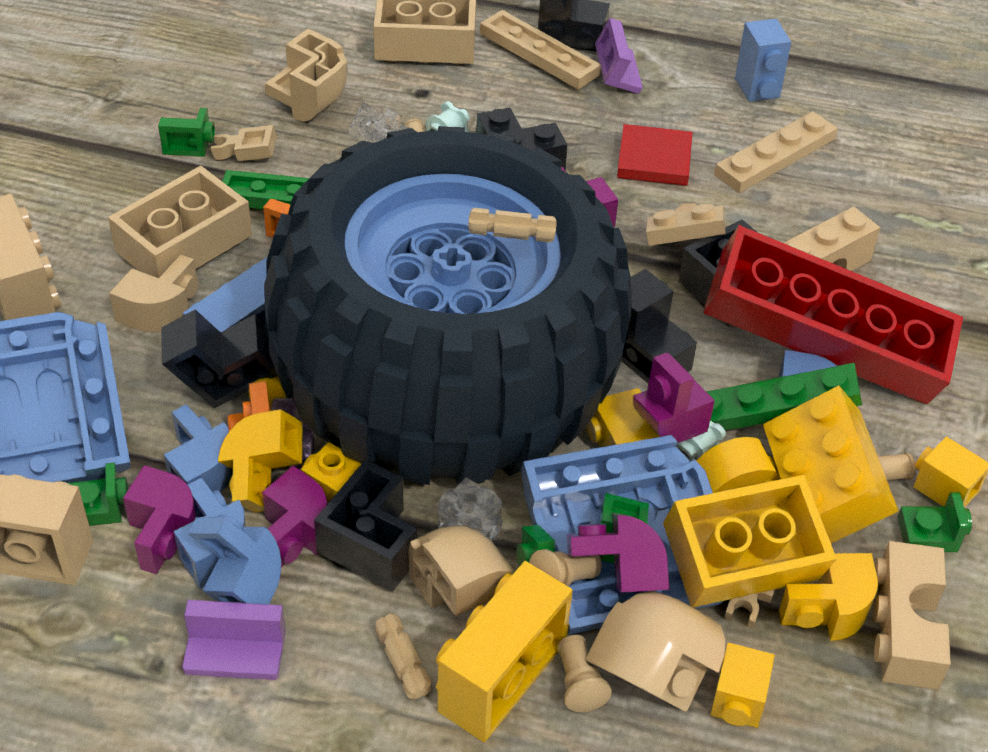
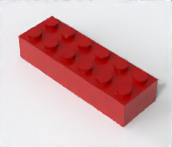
[703,225,963,404]

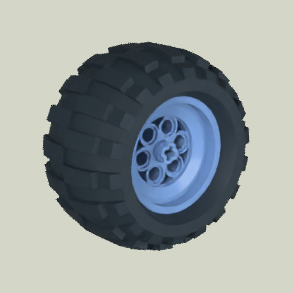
[264,126,632,486]

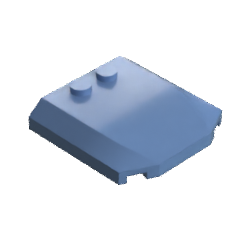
[0,312,131,483]
[521,435,722,635]

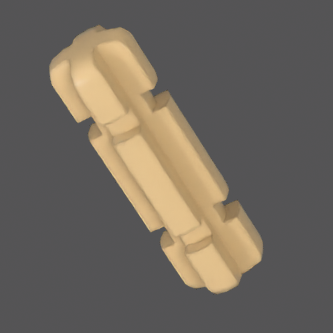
[468,208,557,243]
[375,613,431,700]

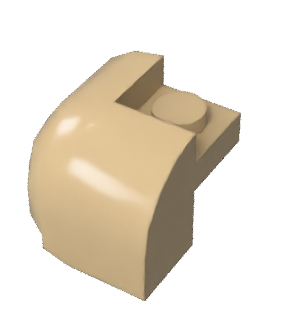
[265,29,348,122]
[408,525,515,616]
[585,591,725,712]

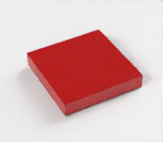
[617,124,693,186]

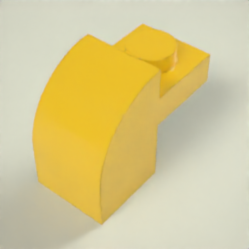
[218,409,303,513]
[696,437,780,493]
[779,553,878,641]

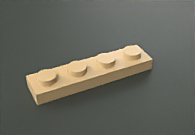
[480,10,601,90]
[714,111,838,193]

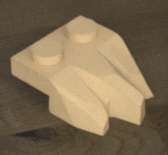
[646,203,727,246]

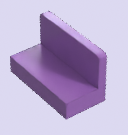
[595,18,643,94]
[182,600,286,680]

